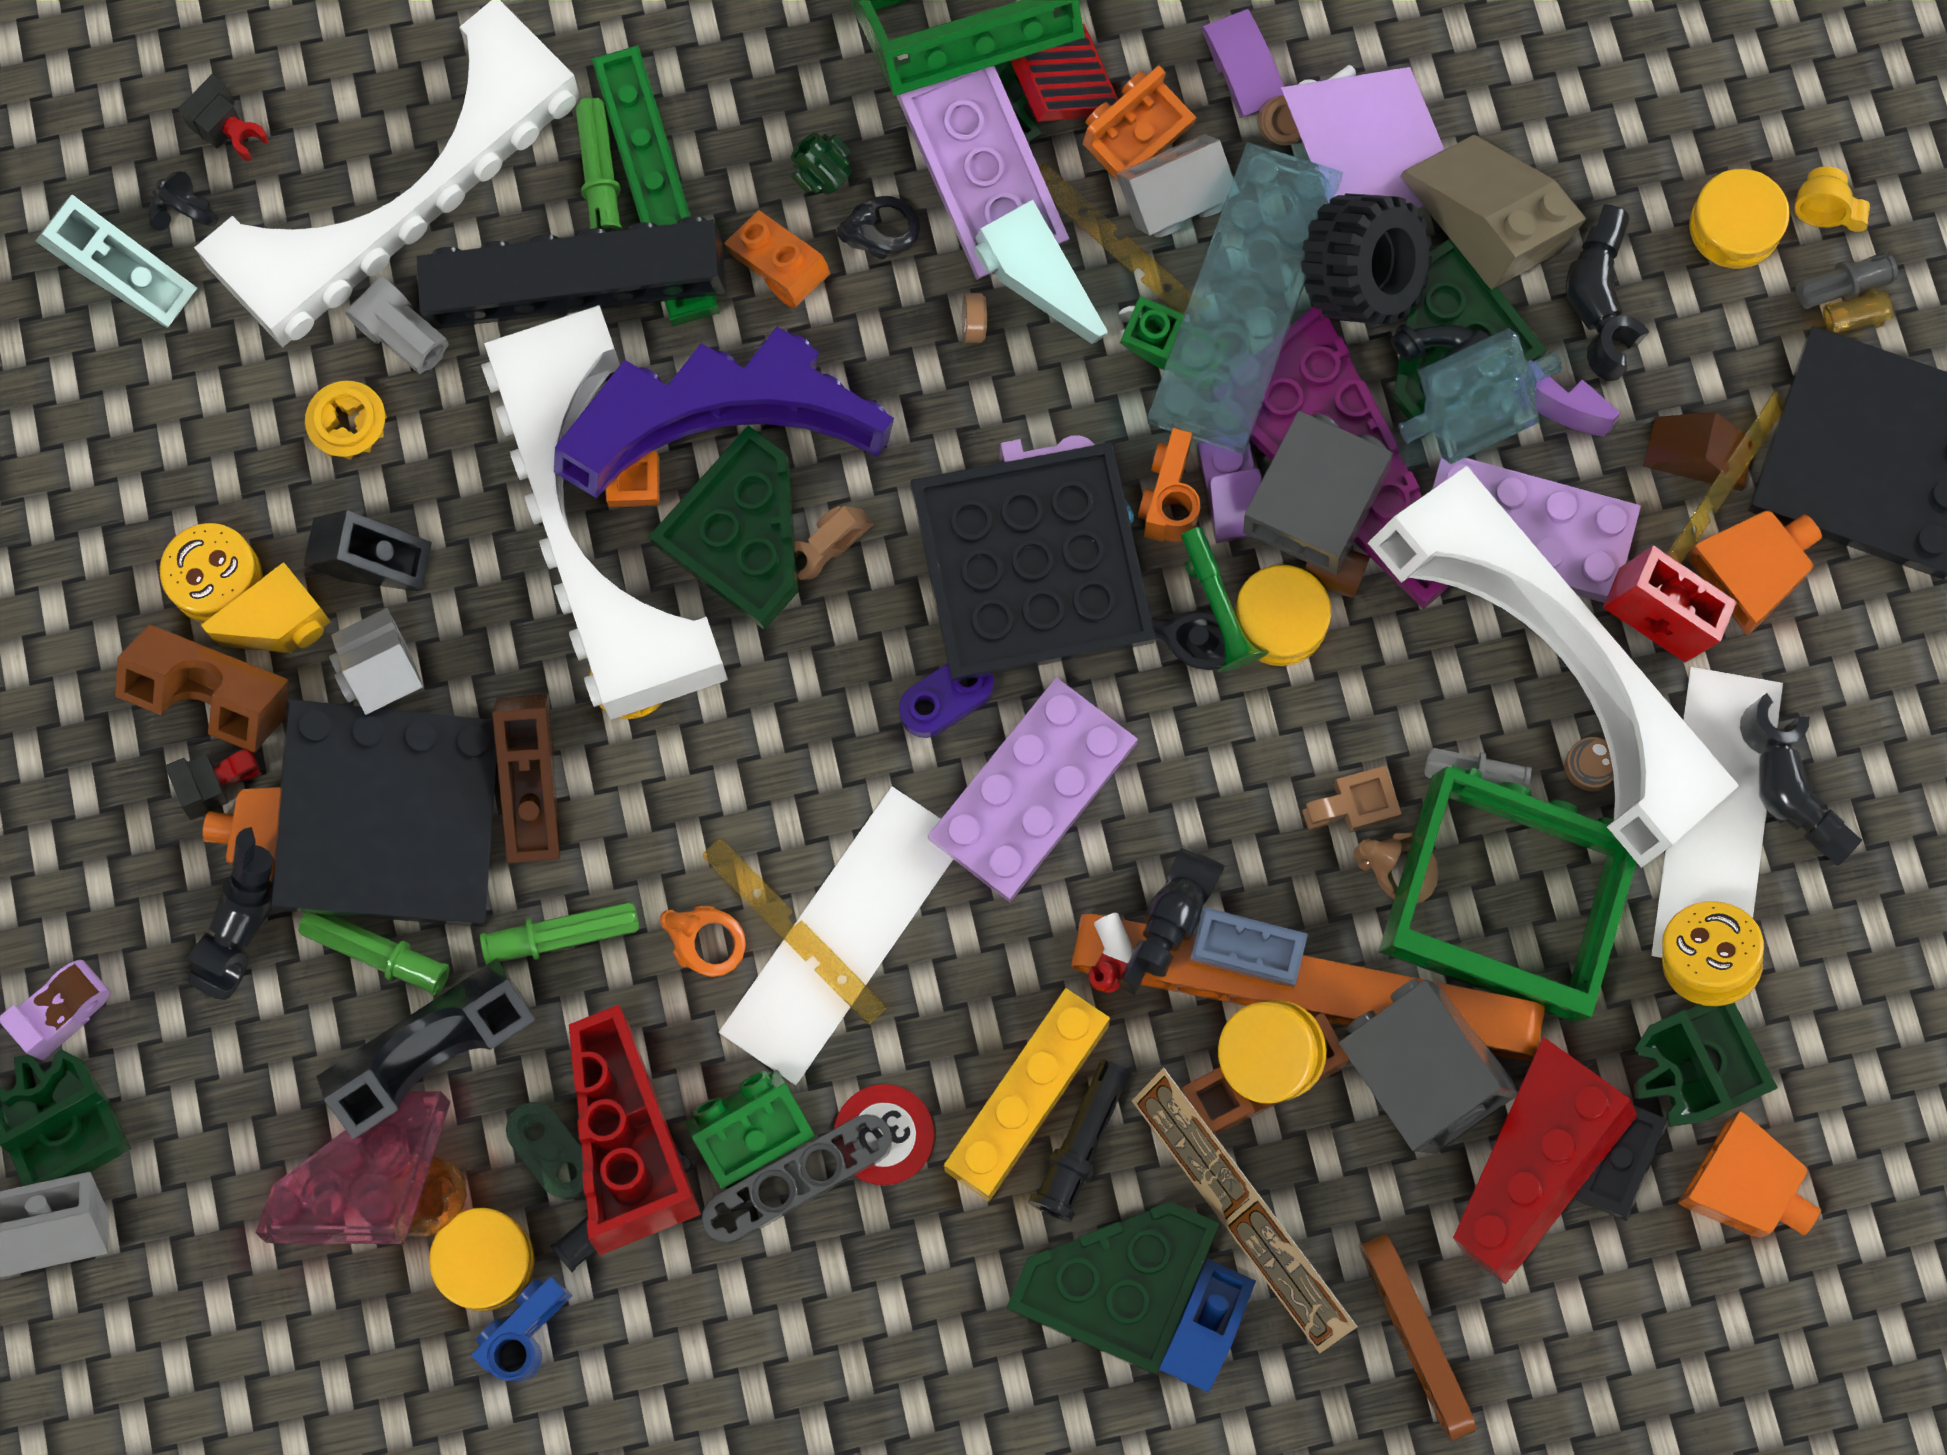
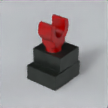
[178,74,269,161]
[165,749,262,820]

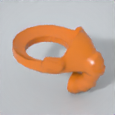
[659,906,746,978]

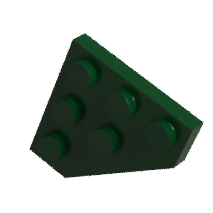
[1392,239,1547,438]
[648,425,798,630]
[1006,1201,1220,1376]

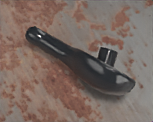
[1151,610,1225,670]

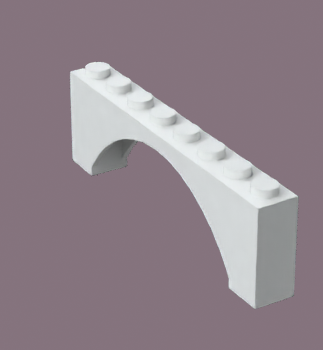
[194,0,581,348]
[481,305,728,720]
[1368,466,1739,868]

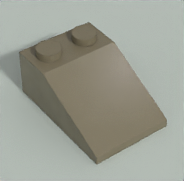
[1400,135,1586,290]

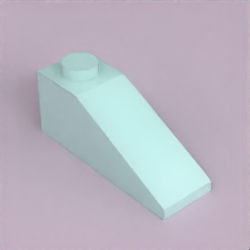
[35,195,197,328]
[974,200,1108,344]

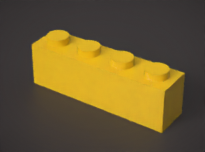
[944,988,1110,1202]

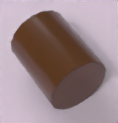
[1304,549,1370,599]

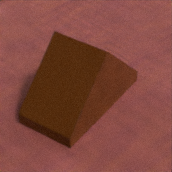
[1643,412,1755,491]

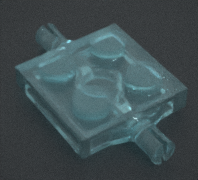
[1399,328,1563,464]

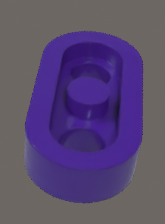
[899,664,994,738]

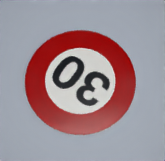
[834,1084,934,1185]

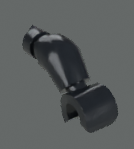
[1565,204,1649,381]
[1740,693,1862,866]
[187,827,273,1000]
[1119,846,1225,995]

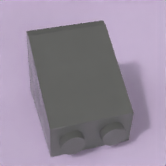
[1339,979,1519,1154]

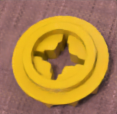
[305,381,387,460]

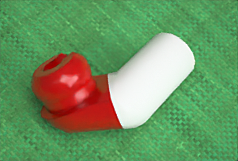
[1088,913,1134,993]

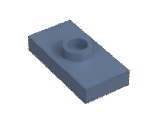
[1190,907,1308,988]

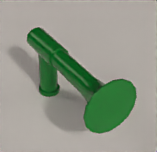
[1181,527,1269,673]

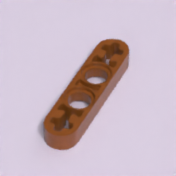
[1360,1233,1477,1442]

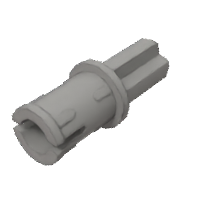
[1424,748,1532,788]

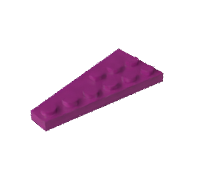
[1211,306,1450,609]

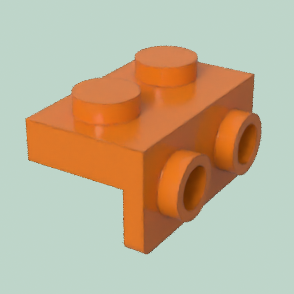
[1083,65,1197,181]

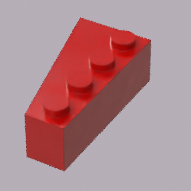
[569,1004,701,1256]
[1453,1037,1637,1285]

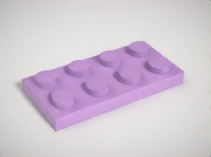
[896,66,1069,280]
[1432,452,1641,603]
[928,677,1138,903]

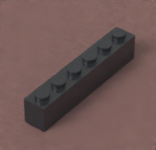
[417,216,726,329]

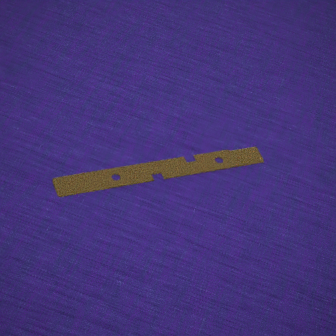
[1039,164,1212,327]
[1667,391,1783,564]
[703,839,887,1025]

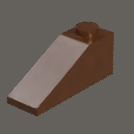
[492,694,560,863]

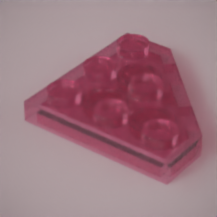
[255,1091,450,1244]

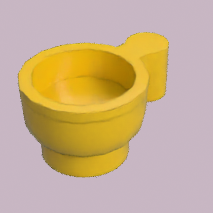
[1795,166,1870,232]

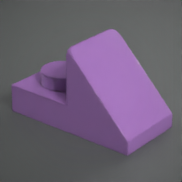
[1197,434,1261,543]

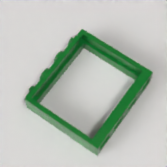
[851,0,1085,96]
[1378,765,1636,1023]

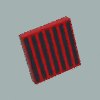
[1011,24,1119,122]

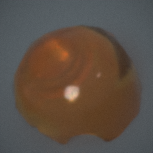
[379,1154,467,1237]

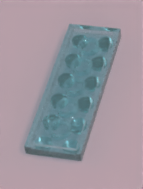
[1147,142,1343,455]

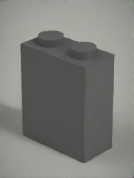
[1243,411,1393,575]

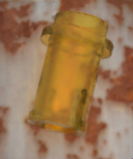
[1823,288,1893,334]

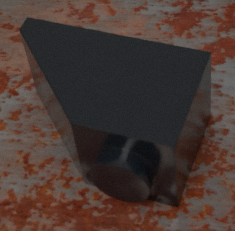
[303,510,432,591]

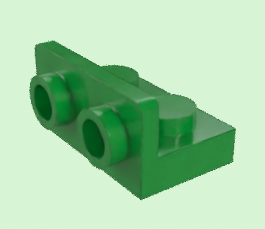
[685,1070,815,1190]

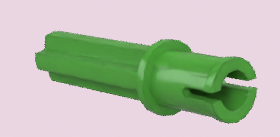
[576,97,622,232]
[480,902,639,965]
[298,913,450,996]

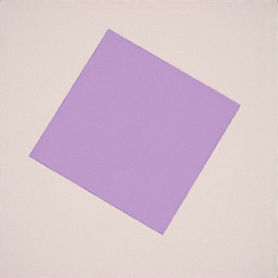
[1281,67,1445,208]

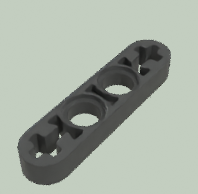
[702,1114,893,1243]

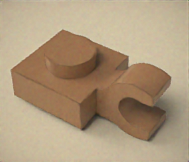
[795,506,874,581]
[1302,765,1402,833]

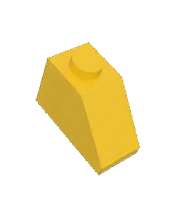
[201,562,331,653]

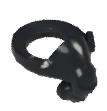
[149,171,219,231]
[837,196,920,259]

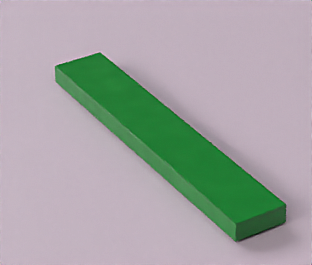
[592,45,720,327]

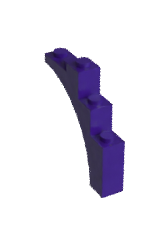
[554,326,894,498]

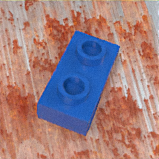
[471,1277,573,1383]

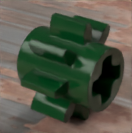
[791,133,851,194]

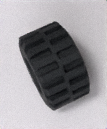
[1301,193,1432,325]

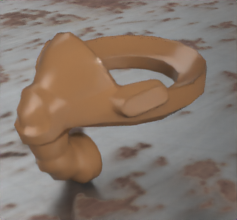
[1354,833,1439,904]

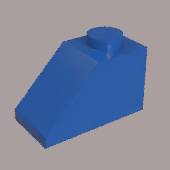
[1159,1258,1256,1393]

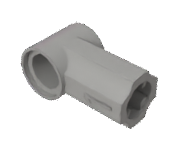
[345,277,449,374]

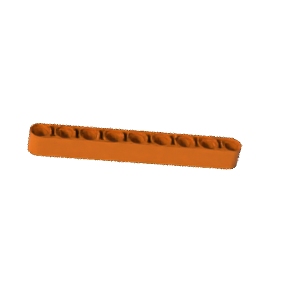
[1071,914,1545,1061]

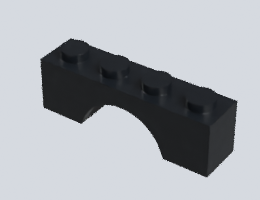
[317,959,536,1140]

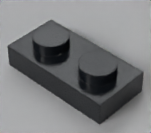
[1575,1105,1668,1221]

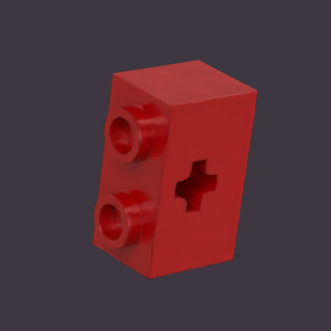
[1602,545,1737,663]

